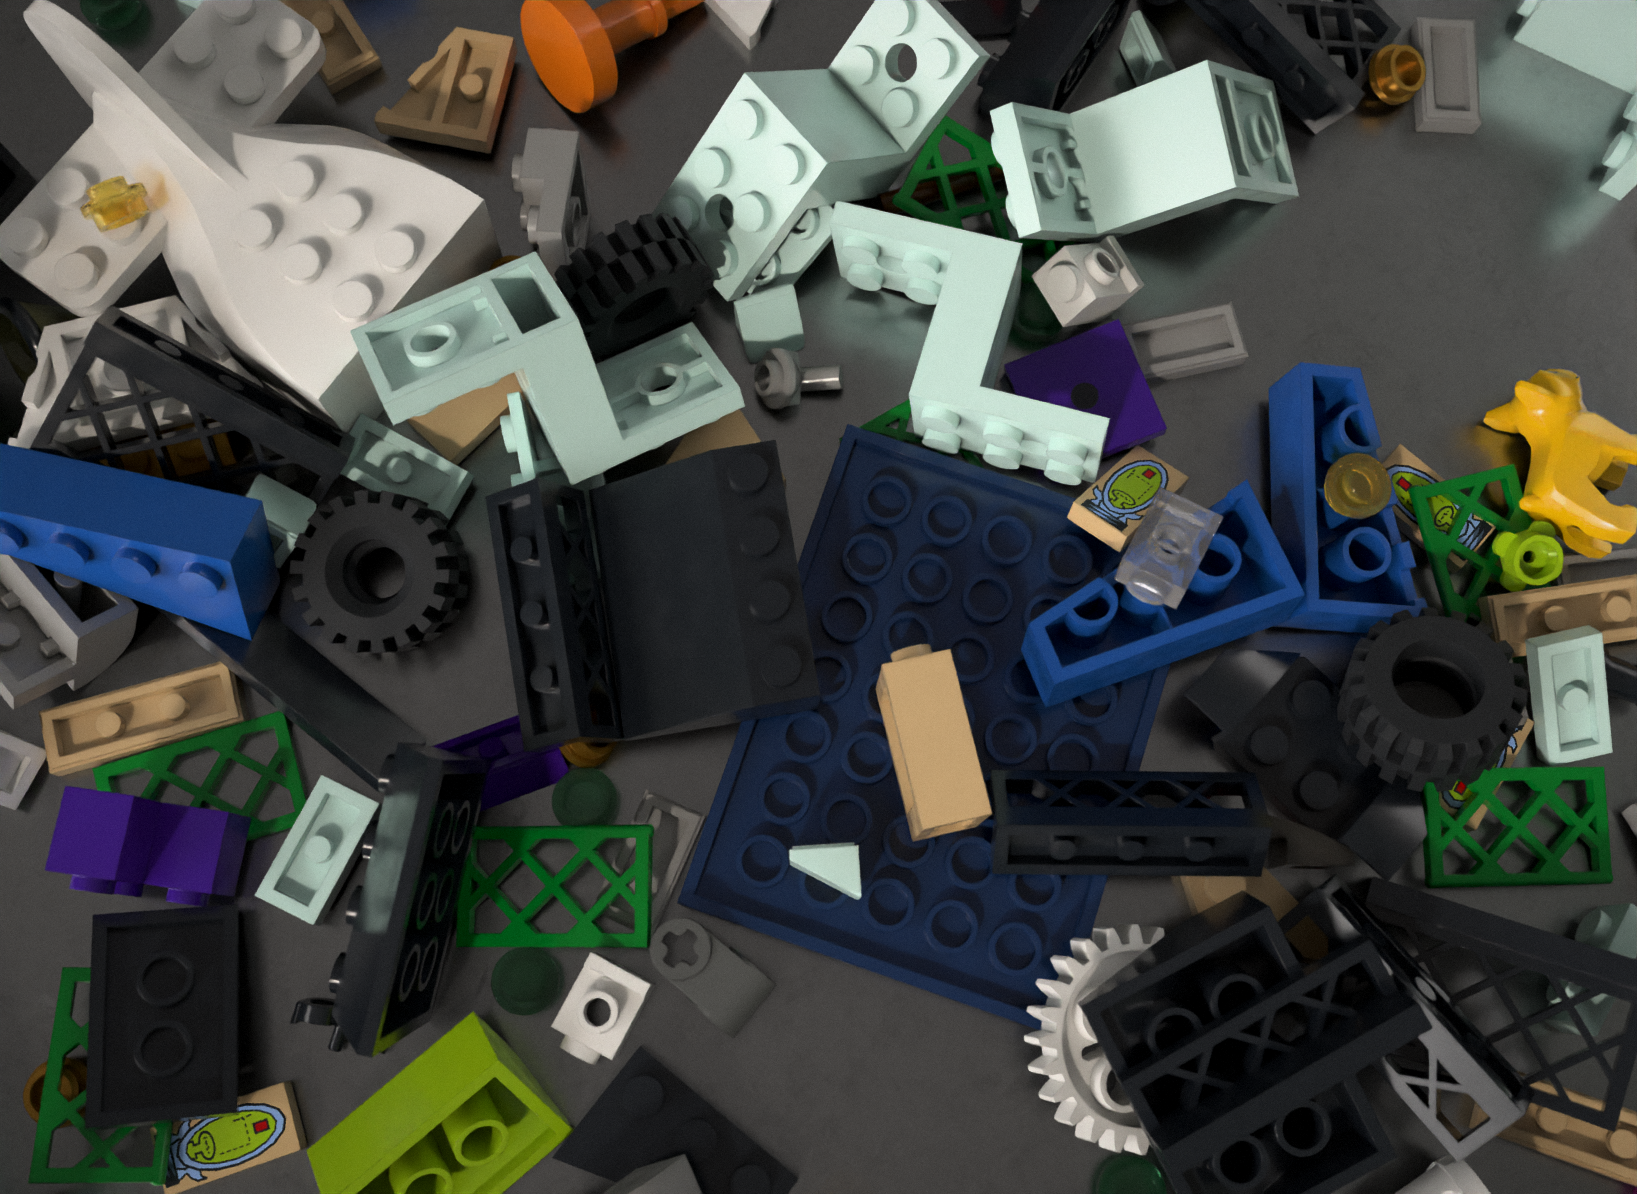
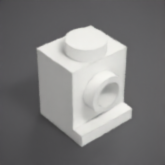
[1032,235,1145,327]
[551,952,656,1065]

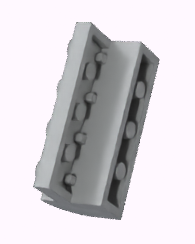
[0,554,138,710]

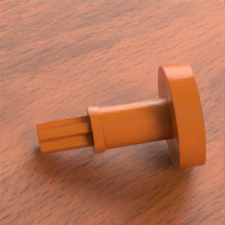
[520,0,705,113]

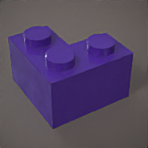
[44,786,251,907]

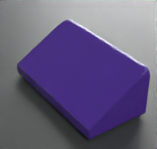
[431,715,571,811]

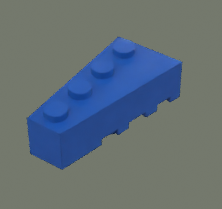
[1268,362,1427,633]
[0,443,281,641]
[1021,479,1305,708]

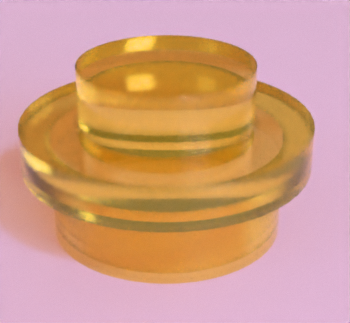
[80,176,150,232]
[1324,453,1392,519]

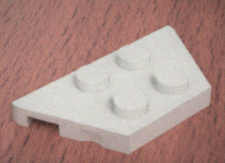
[7,295,264,451]

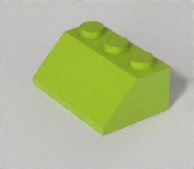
[306,1011,573,1194]

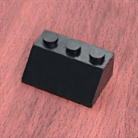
[977,0,1130,120]

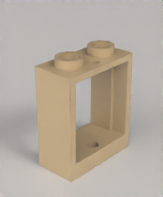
[875,644,992,842]

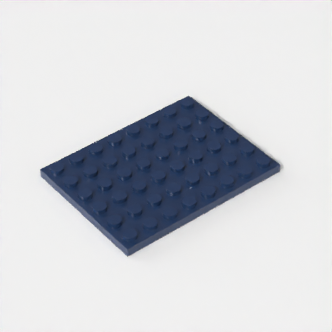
[677,424,1173,1030]

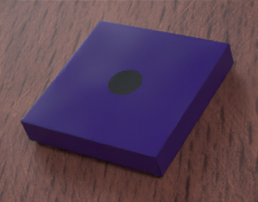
[1004,319,1167,459]

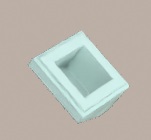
[1119,10,1177,87]
[734,283,805,363]
[244,474,316,568]
[789,842,861,900]

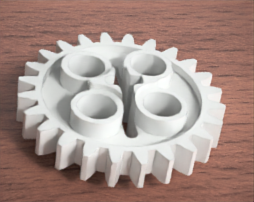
[1024,924,1164,1155]

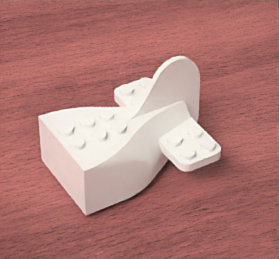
[0,0,503,434]

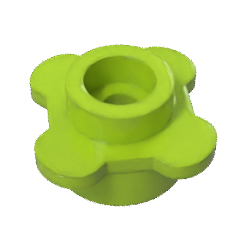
[1492,520,1564,592]

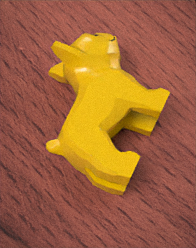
[1484,369,1637,559]

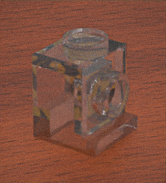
[1114,487,1223,609]

